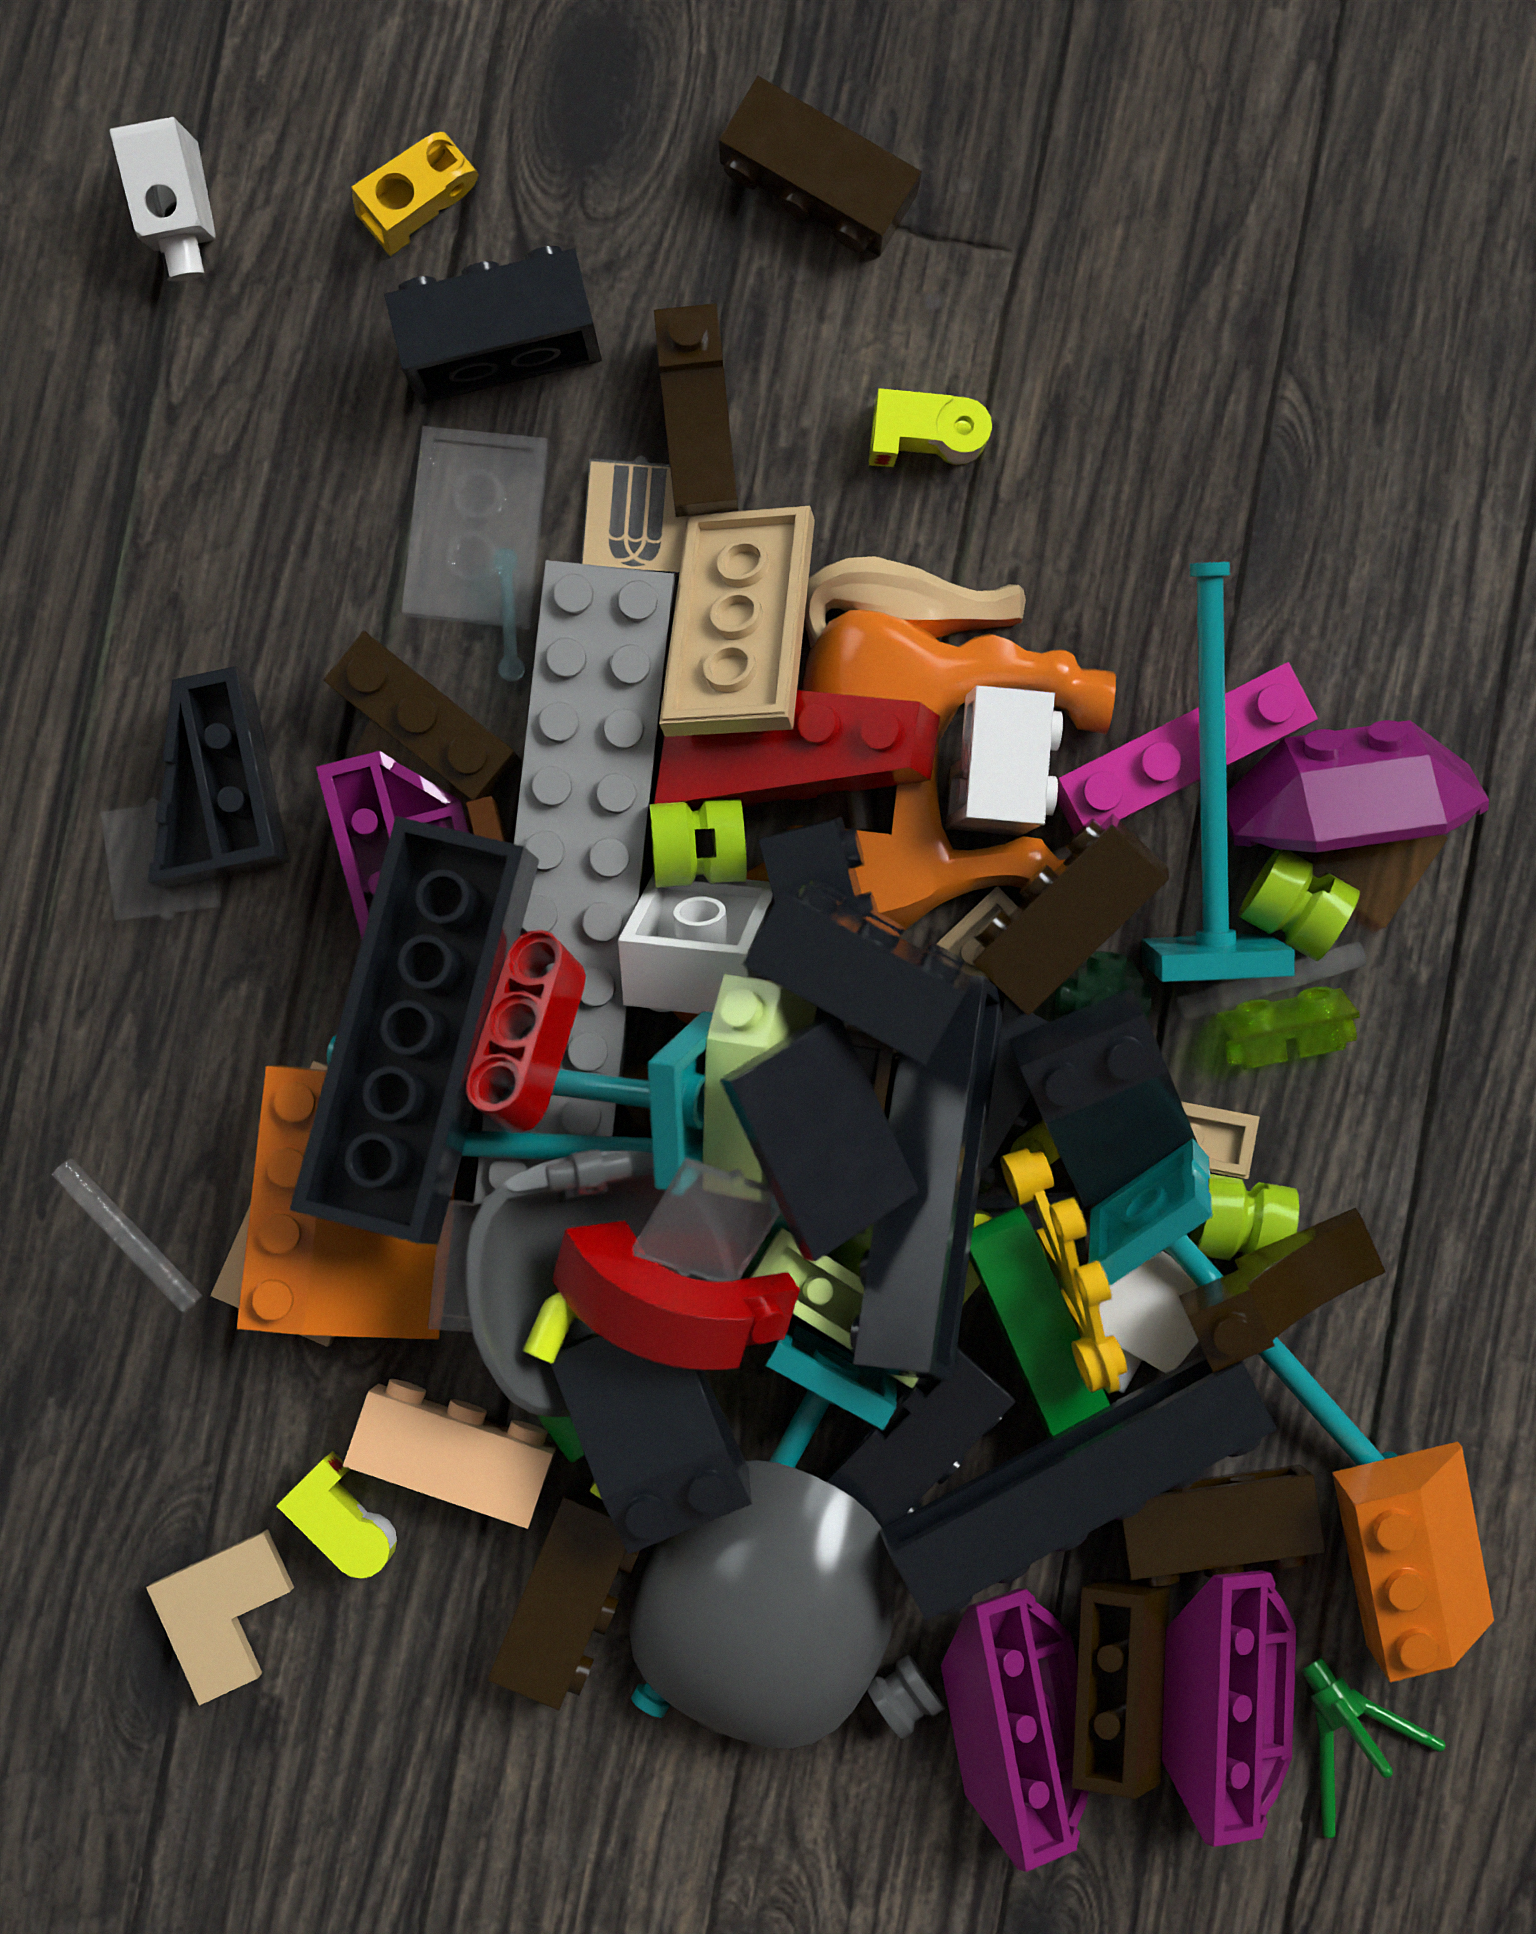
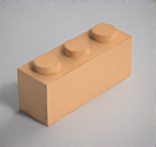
[343,1379,558,1529]

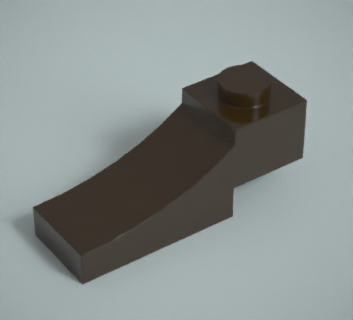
[653,303,739,517]
[1179,1207,1386,1373]

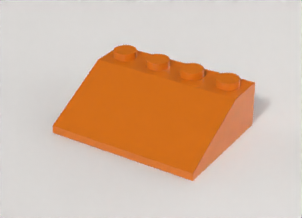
[237,1065,457,1339]

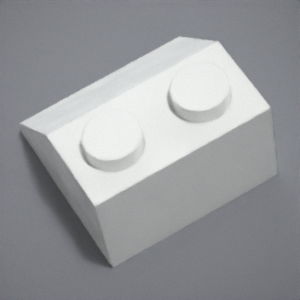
[618,873,775,1014]

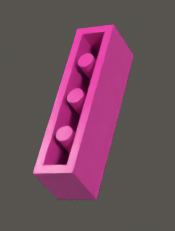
[1057,662,1318,835]

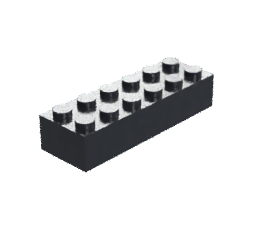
[289,816,540,1245]

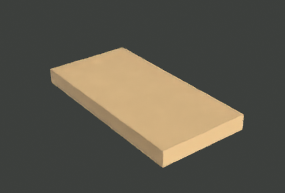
[659,506,815,737]

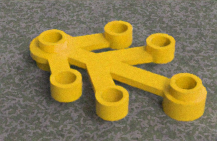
[1000,1148,1127,1393]

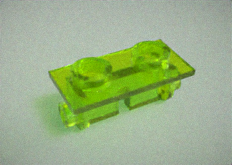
[1217,987,1360,1070]

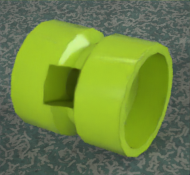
[649,798,747,888]
[1238,849,1360,962]
[1190,1174,1299,1261]

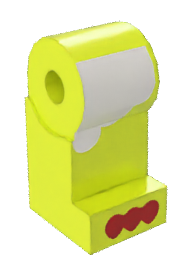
[869,388,992,467]
[277,1451,397,1579]

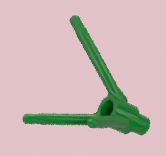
[1300,1657,1446,1839]

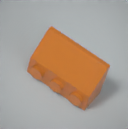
[1332,1441,1494,1683]

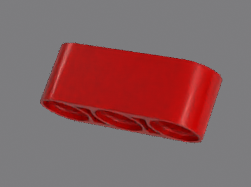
[466,930,586,1133]

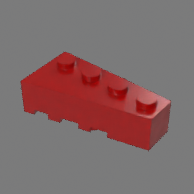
[654,690,940,811]

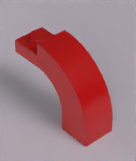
[552,1220,800,1370]

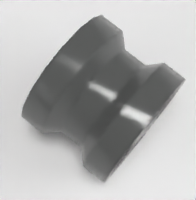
[867,1654,945,1739]

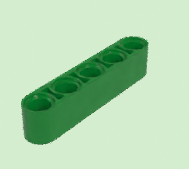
[969,1206,1110,1438]

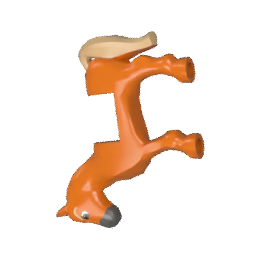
[672,556,1116,1025]

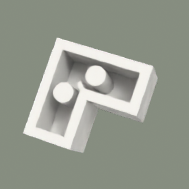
[945,686,1063,836]

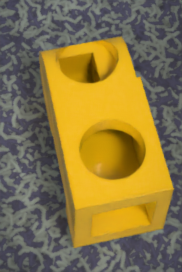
[351,132,479,256]

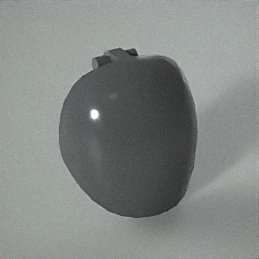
[467,1149,735,1417]
[629,1460,895,1749]

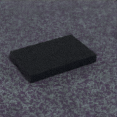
[720,1013,919,1262]

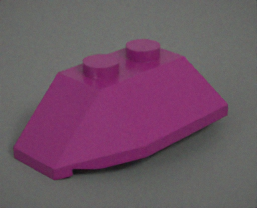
[1227,720,1489,852]
[316,751,469,939]
[1162,1571,1296,1847]
[941,1588,1089,1872]

